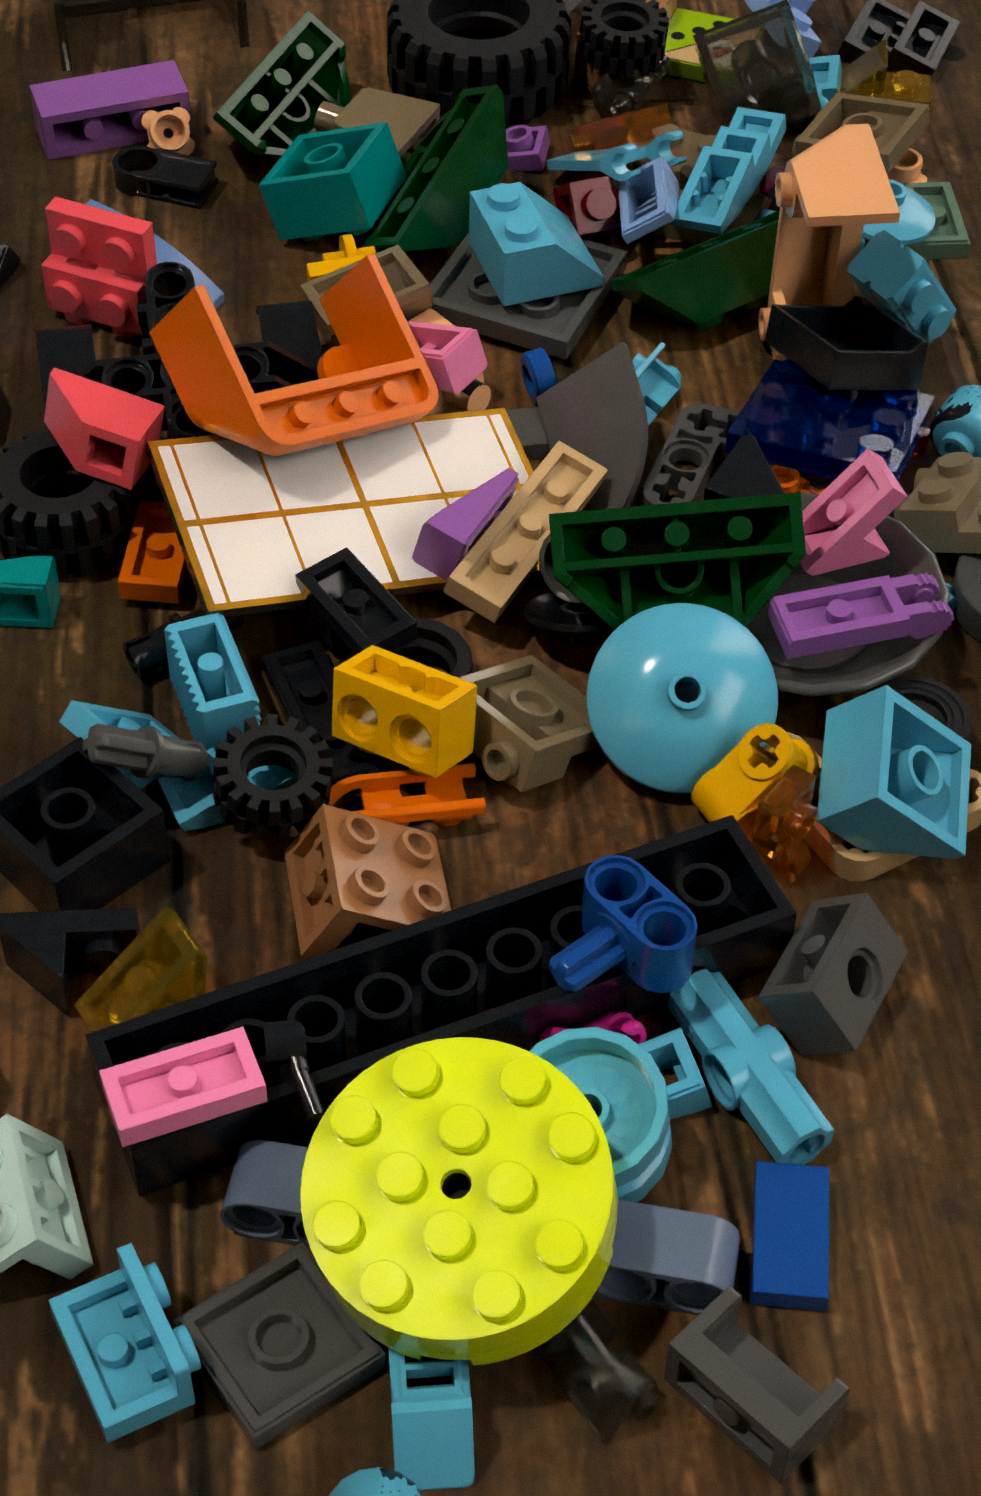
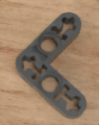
[642,403,837,506]

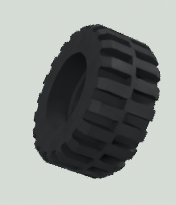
[386,0,571,129]

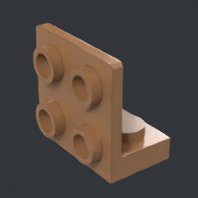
[284,804,451,958]

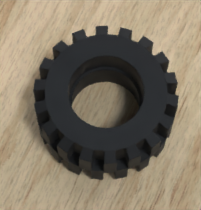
[0,428,138,579]

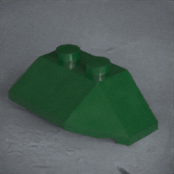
[213,10,351,161]
[363,85,508,253]
[609,210,780,330]
[549,492,806,631]

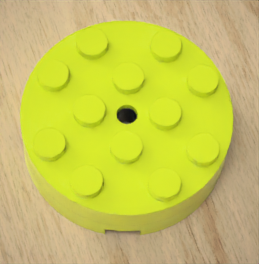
[300,1037,618,1366]

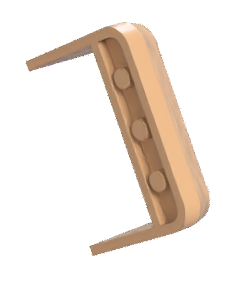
[758,123,900,397]

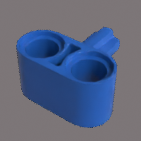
[548,855,698,993]

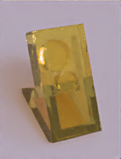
[840,40,931,110]
[74,906,207,1032]

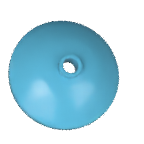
[586,603,778,794]

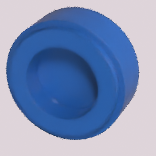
[519,347,557,405]

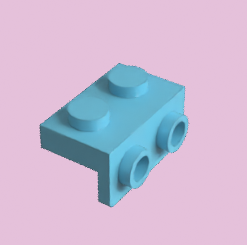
[48,1243,201,1443]

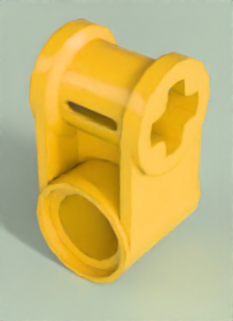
[691,723,819,844]

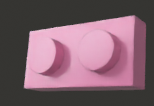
[99,1027,268,1147]

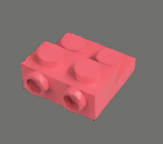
[41,196,157,338]

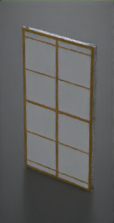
[146,408,543,617]

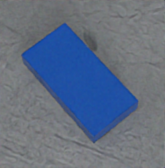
[750,1161,829,1311]

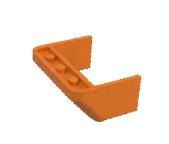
[149,254,439,456]

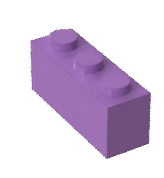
[29,60,192,160]

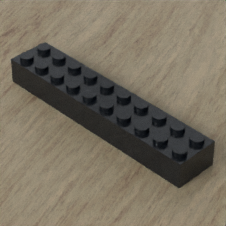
[85,815,797,1197]

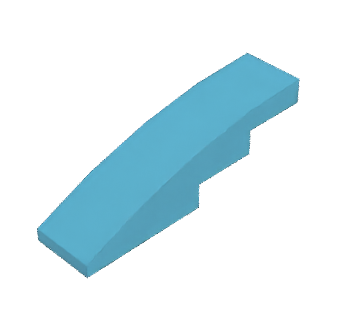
[671,107,786,234]

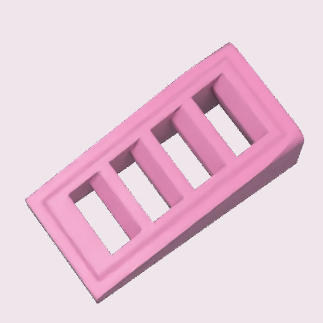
[407,321,487,394]

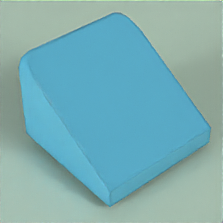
[391,1395,475,1491]

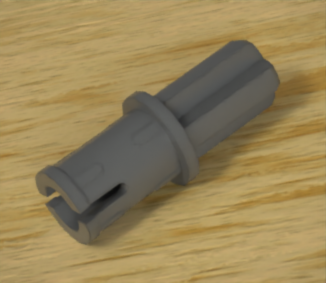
[82,724,208,781]

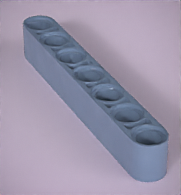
[220,1140,740,1315]

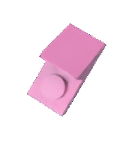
[800,448,908,576]

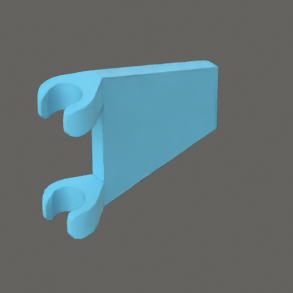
[547,130,687,181]

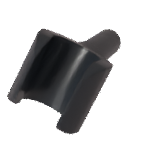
[264,1020,325,1121]

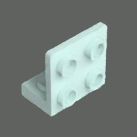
[0,1114,94,1280]

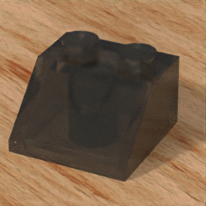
[693,0,821,127]

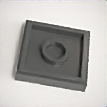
[173,1242,386,1450]

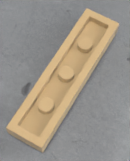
[443,441,608,623]

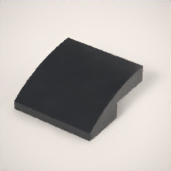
[837,0,960,77]

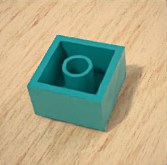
[258,122,407,242]

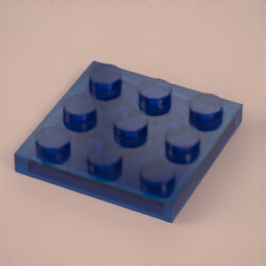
[725,359,935,481]

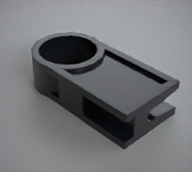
[112,146,218,209]

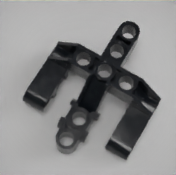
[35,261,322,439]

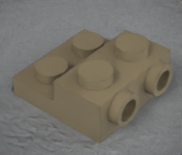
[792,92,930,173]
[894,452,981,554]
[457,655,599,793]

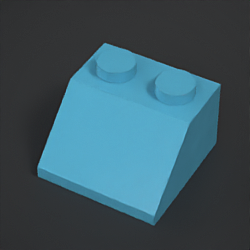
[469,182,604,306]
[816,685,971,859]

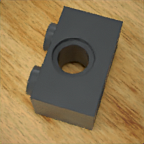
[758,892,908,1056]

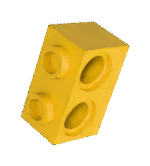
[332,645,478,778]

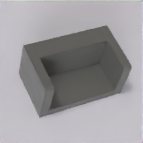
[664,1286,851,1484]

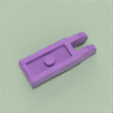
[768,572,954,659]

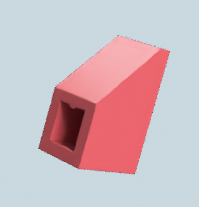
[44,367,165,490]

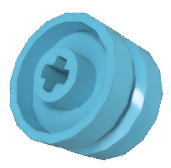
[529,1027,672,1202]

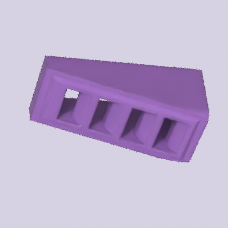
[412,468,519,581]

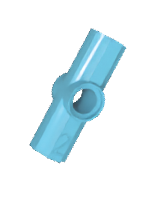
[668,968,834,1165]

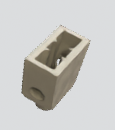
[314,87,440,167]

